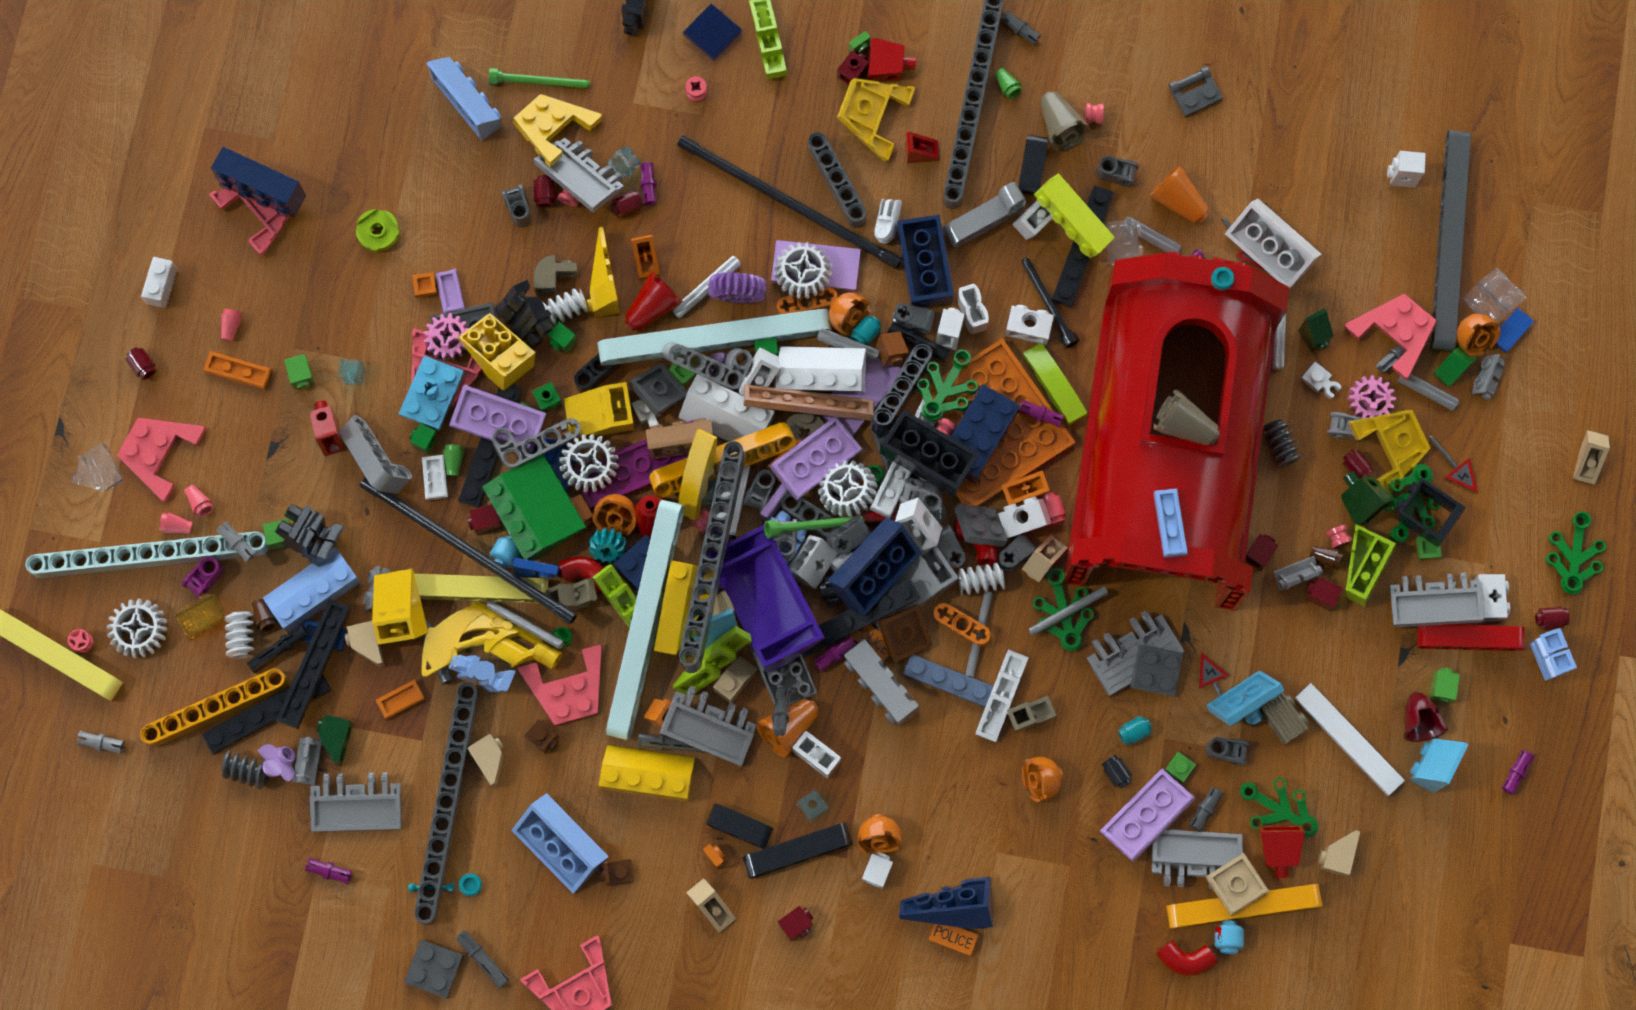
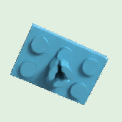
[399,356,465,431]
[1206,670,1285,726]

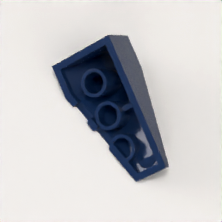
[899,877,994,929]

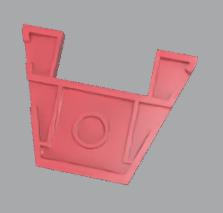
[209,189,290,257]
[1344,294,1436,381]
[411,328,483,408]
[117,418,207,503]
[518,644,602,726]
[520,935,612,1010]

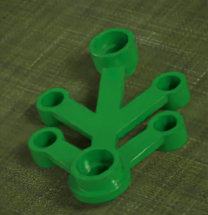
[916,350,978,422]
[1384,464,1441,543]
[1545,511,1606,595]
[1032,568,1094,652]
[1240,777,1318,838]

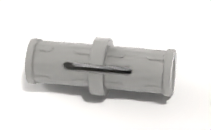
[216,521,257,563]
[77,731,125,754]

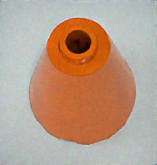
[1150,165,1208,223]
[757,699,818,757]

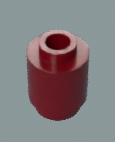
[533,175,555,208]
[610,190,643,218]
[125,347,157,380]
[1342,450,1374,479]
[1535,606,1570,630]

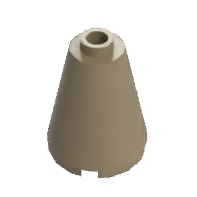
[1040,91,1090,151]
[1153,390,1220,446]

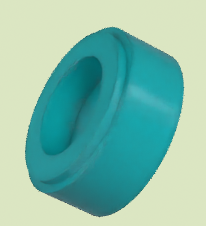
[1211,267,1234,291]
[459,873,482,897]

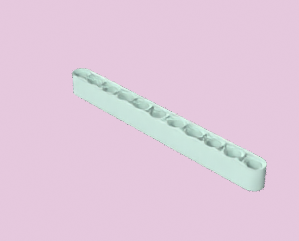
[597,309,832,366]
[606,500,684,740]
[25,532,269,578]

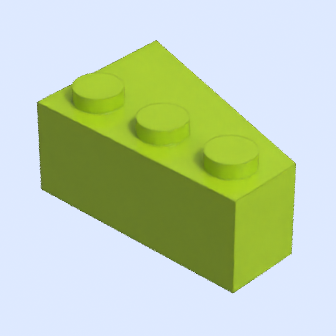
[1345,524,1396,607]

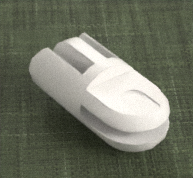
[874,199,902,244]

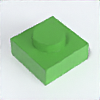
[848,31,871,54]
[669,361,697,386]
[1416,537,1442,560]
[1165,752,1196,783]

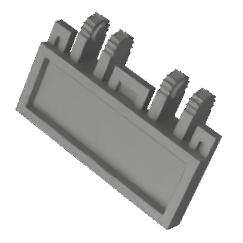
[534,138,624,213]
[1390,572,1484,628]
[1086,611,1185,697]
[659,686,756,766]
[310,772,402,831]
[1152,829,1243,889]

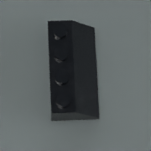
[880,410,979,498]

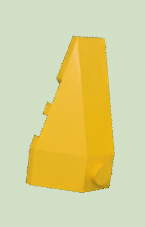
[654,560,713,655]

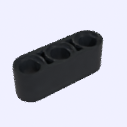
[1018,134,1048,195]
[574,353,624,393]
[706,803,774,849]

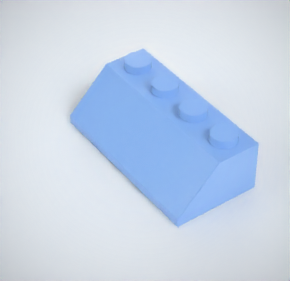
[426,57,502,141]
[263,547,361,633]
[511,793,609,894]

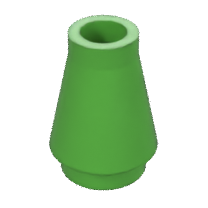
[994,68,1022,100]
[443,445,465,476]

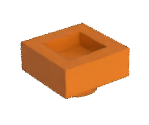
[412,272,437,298]
[703,844,725,869]

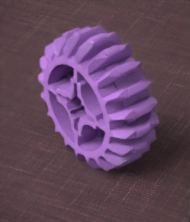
[708,272,766,304]

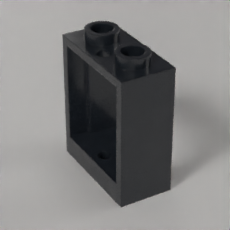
[1393,478,1466,547]

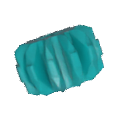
[589,527,627,564]

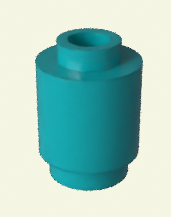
[850,316,882,345]
[1117,716,1152,746]

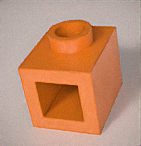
[643,699,671,729]

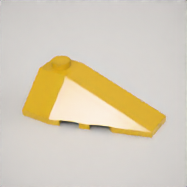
[587,227,620,318]

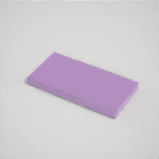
[771,240,861,292]
[820,346,901,437]
[449,385,546,454]
[769,417,863,501]
[1100,769,1195,862]

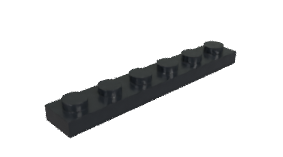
[1052,185,1114,308]
[458,384,523,508]
[801,578,921,658]
[276,599,351,730]
[202,674,332,755]

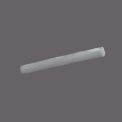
[1028,586,1108,636]
[965,592,993,678]
[487,600,564,649]

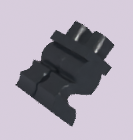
[621,0,648,37]
[495,280,554,348]
[275,504,344,567]

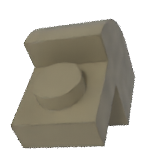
[534,255,579,294]
[546,579,597,611]
[1007,696,1057,733]

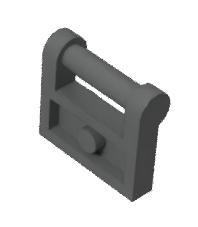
[1168,66,1223,118]

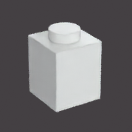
[862,852,893,889]

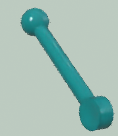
[408,883,455,892]

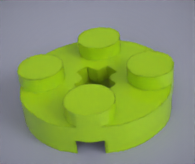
[356,209,400,253]

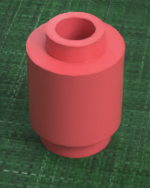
[1042,492,1066,526]

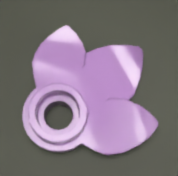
[258,744,295,782]

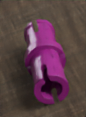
[640,162,657,206]
[1018,400,1064,428]
[814,635,856,672]
[1501,750,1535,795]
[305,857,353,885]

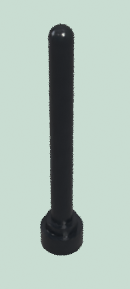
[1022,258,1080,349]

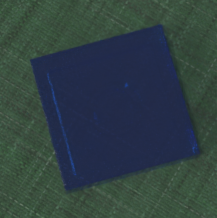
[683,4,742,61]

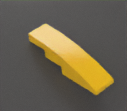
[678,429,717,520]

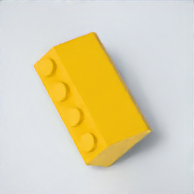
[599,745,695,802]

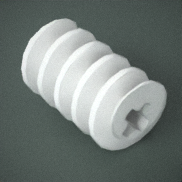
[543,289,588,326]
[958,563,1005,596]
[225,611,254,659]

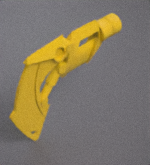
[422,601,562,677]

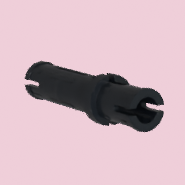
[887,322,951,362]
[247,624,310,674]

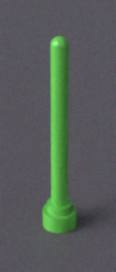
[489,68,590,88]
[764,516,865,539]

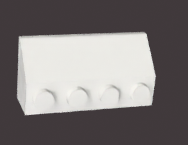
[1225,199,1322,289]
[776,347,866,392]
[679,374,775,442]

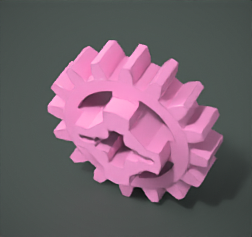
[423,313,469,360]
[1347,375,1396,418]

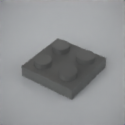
[628,362,688,416]
[954,504,1007,547]
[1130,644,1183,697]
[404,940,463,999]

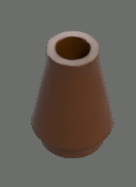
[1309,545,1344,569]
[251,599,277,633]

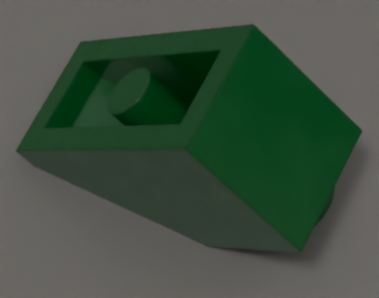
[1298,308,1334,352]
[317,714,353,767]

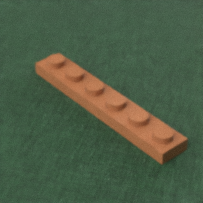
[743,384,874,421]

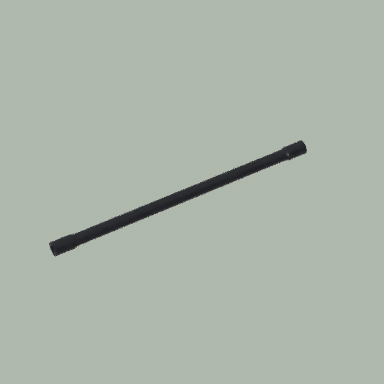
[677,135,902,270]
[360,477,577,625]

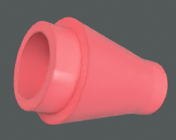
[220,309,242,341]
[184,485,213,517]
[159,512,193,534]

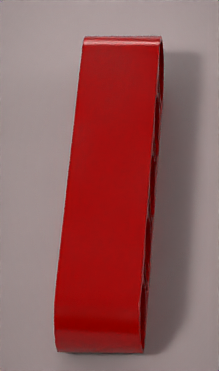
[1417,624,1525,651]

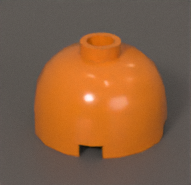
[829,293,871,337]
[1456,313,1501,357]
[593,494,636,536]
[1022,757,1063,802]
[857,814,902,855]

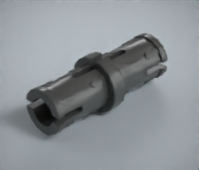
[1000,10,1041,45]
[1188,787,1224,832]

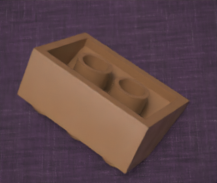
[646,418,713,460]

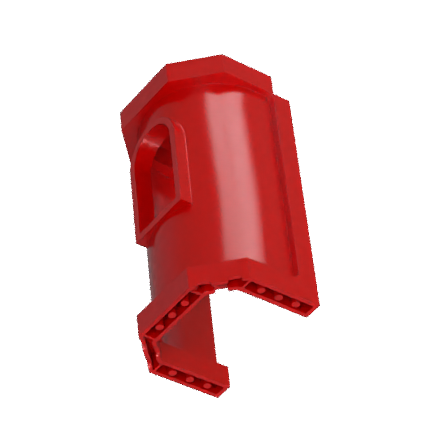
[1063,251,1290,611]

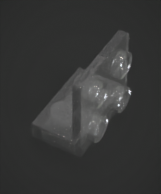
[1105,219,1143,265]
[1463,268,1527,324]

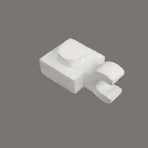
[632,399,661,427]

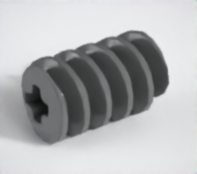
[1262,419,1302,468]
[221,750,269,790]

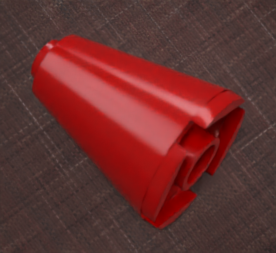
[625,272,683,331]
[634,495,665,538]

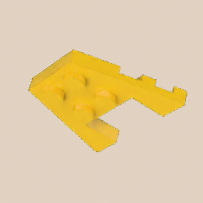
[837,78,915,162]
[513,94,602,167]
[1348,410,1430,494]

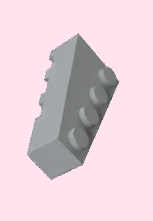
[844,639,920,727]

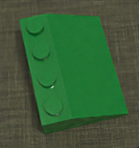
[482,454,587,561]

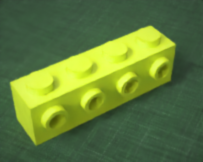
[1034,173,1115,258]

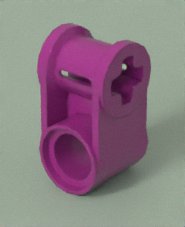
[181,557,224,599]

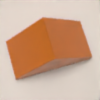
[631,235,660,279]
[1001,470,1050,505]

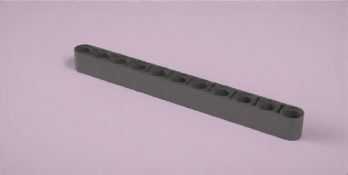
[943,0,1003,209]
[1430,130,1471,352]
[679,441,745,673]
[414,682,479,925]

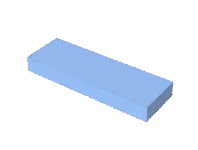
[1153,489,1188,558]

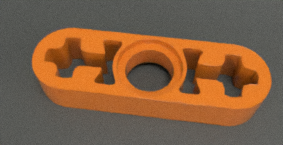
[777,287,837,315]
[934,603,992,647]

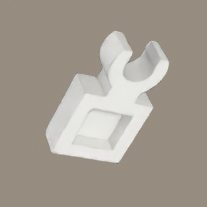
[1300,362,1341,399]

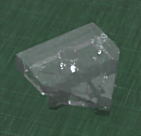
[71,443,123,491]

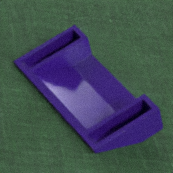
[708,525,824,674]

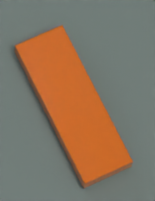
[203,351,272,390]

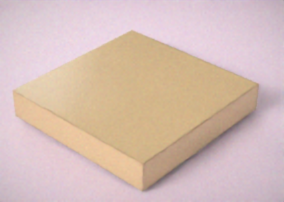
[1205,853,1269,916]

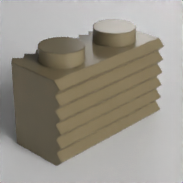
[1259,692,1308,745]

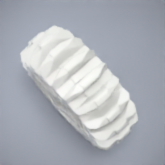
[774,241,832,299]
[560,434,619,493]
[818,460,877,518]
[107,599,168,658]

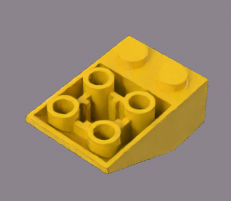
[458,313,535,391]
[564,382,635,439]
[372,568,428,645]

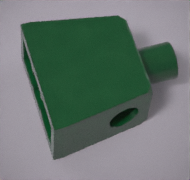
[1341,471,1395,526]

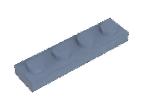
[903,655,994,708]

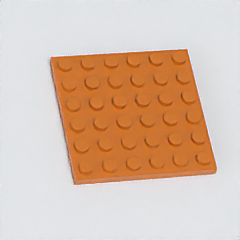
[895,338,1076,506]

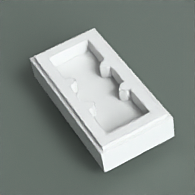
[422,455,448,501]

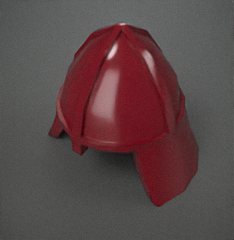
[1404,692,1448,742]

